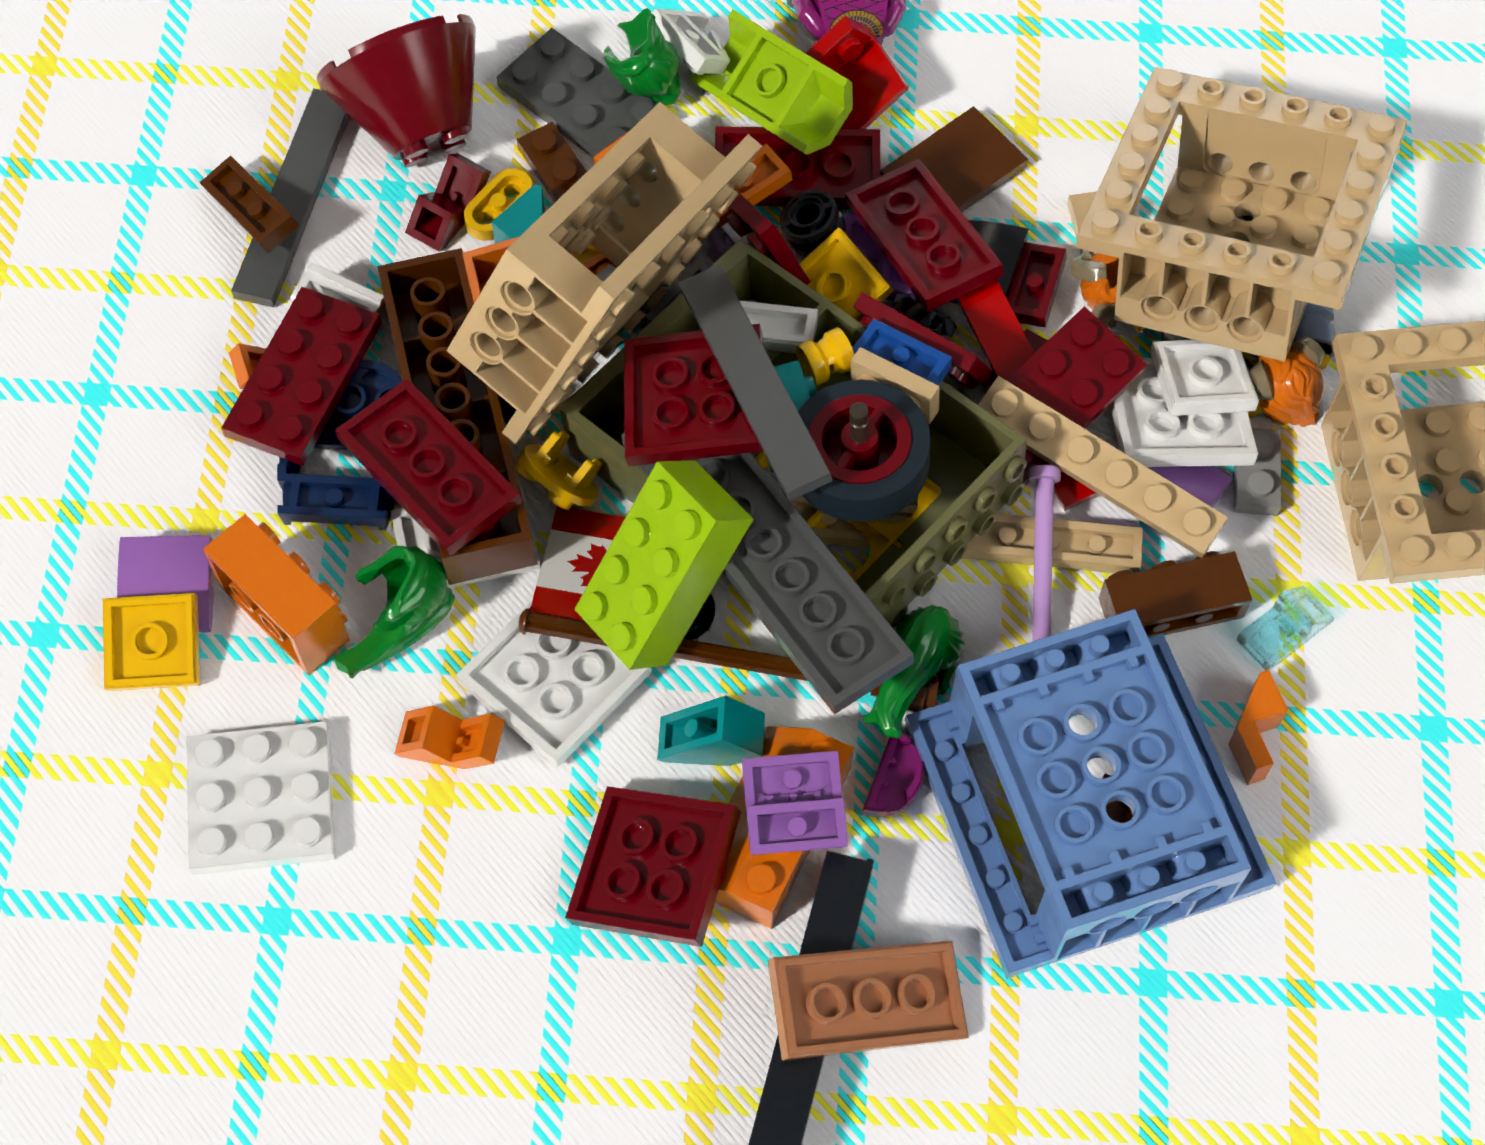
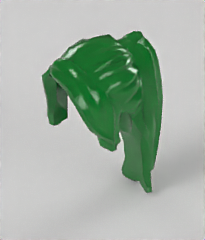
[603,8,681,106]
[334,546,455,679]
[863,604,965,739]

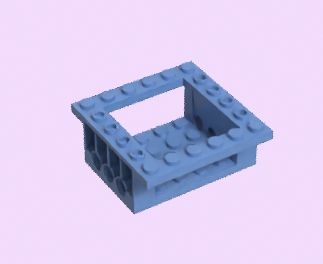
[905,609,1276,979]

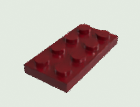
[715,126,881,208]
[845,159,1004,312]
[221,287,382,466]
[1006,306,1148,486]
[335,379,522,557]

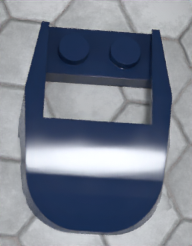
[277,360,402,530]

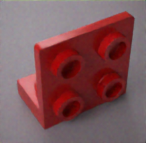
[806,16,909,129]

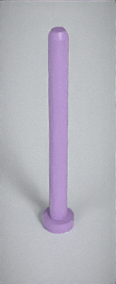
[1029,465,1061,641]

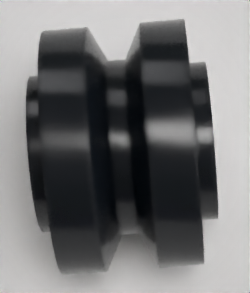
[780,190,847,257]

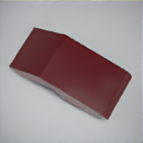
[405,153,491,252]

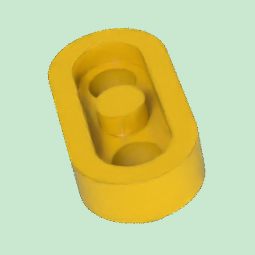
[464,168,533,241]

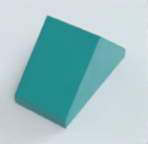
[491,185,545,243]

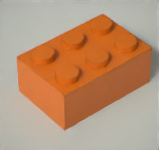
[203,514,350,676]

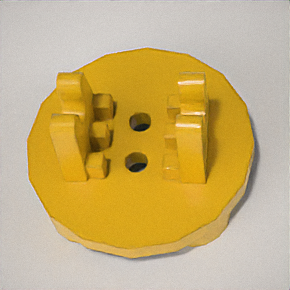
[515,430,603,510]

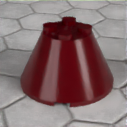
[316,14,476,168]

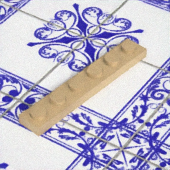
[978,376,1228,558]

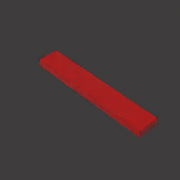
[956,279,1099,511]

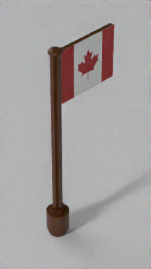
[518,506,940,713]

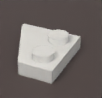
[652,8,731,75]

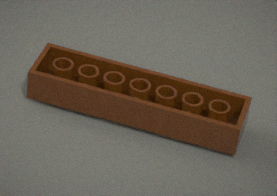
[377,248,538,585]

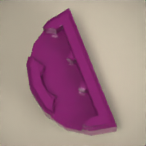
[862,732,925,818]

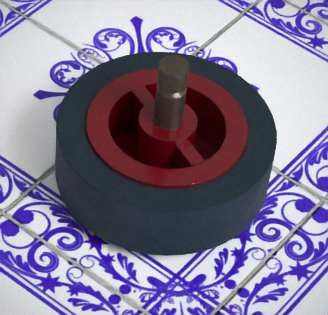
[798,380,930,522]

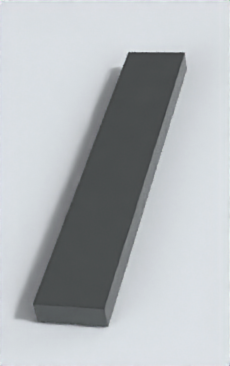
[231,88,350,308]
[678,264,832,501]

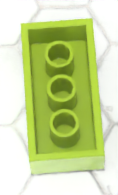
[574,460,753,670]

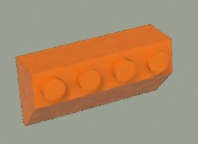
[715,726,854,929]

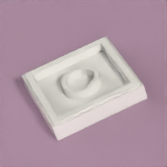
[1150,339,1259,416]

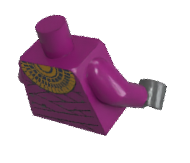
[786,0,906,45]

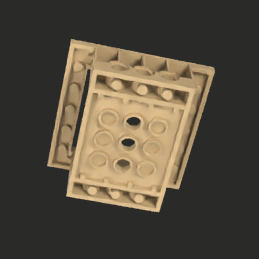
[1076,67,1407,362]
[446,102,762,444]
[1321,321,1485,584]

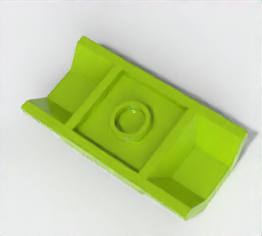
[690,9,853,155]

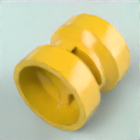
[796,327,855,387]

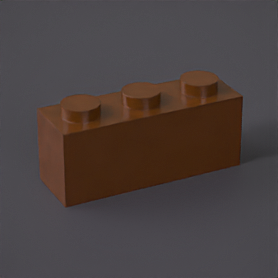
[1098,551,1252,638]

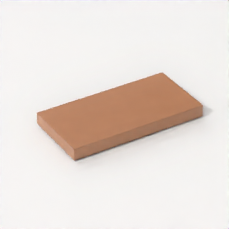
[767,941,969,1061]

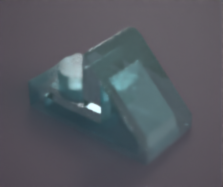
[1236,586,1335,671]

